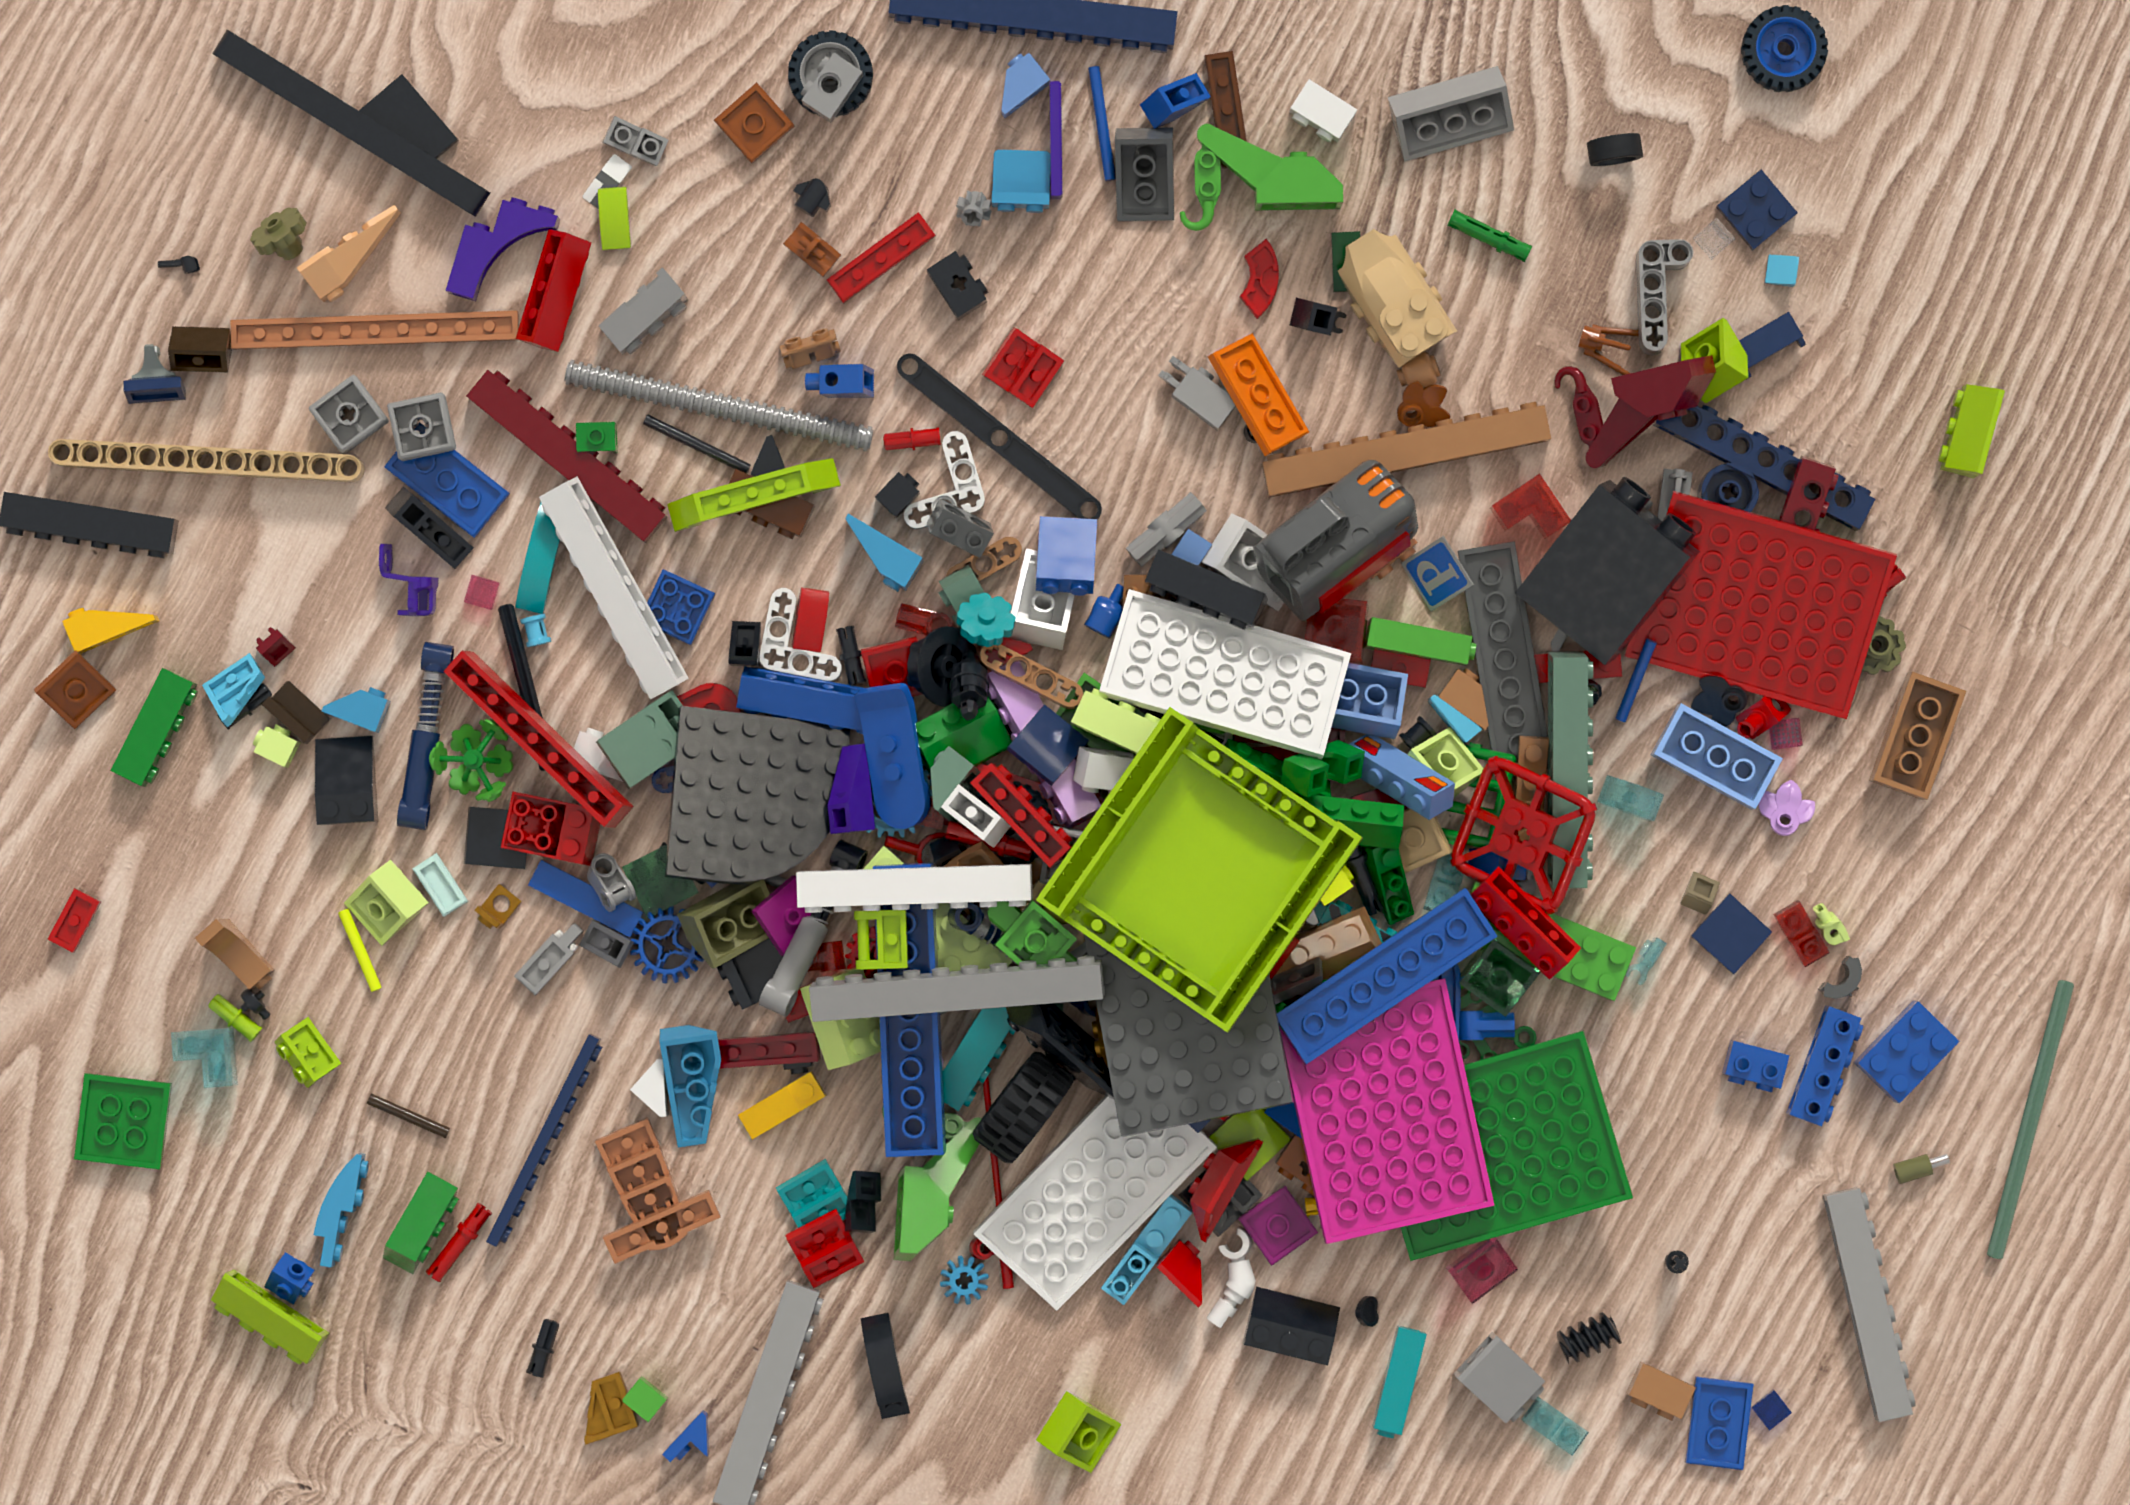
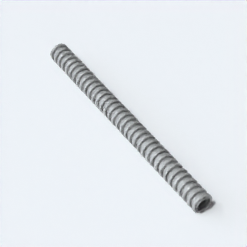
[564,360,873,452]

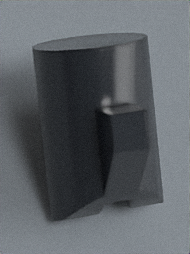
[793,178,831,217]

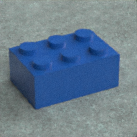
[1853,1001,1960,1104]

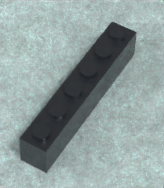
[0,492,179,559]

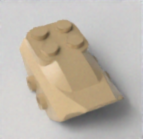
[1338,229,1457,368]

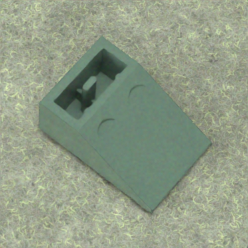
[596,690,683,789]

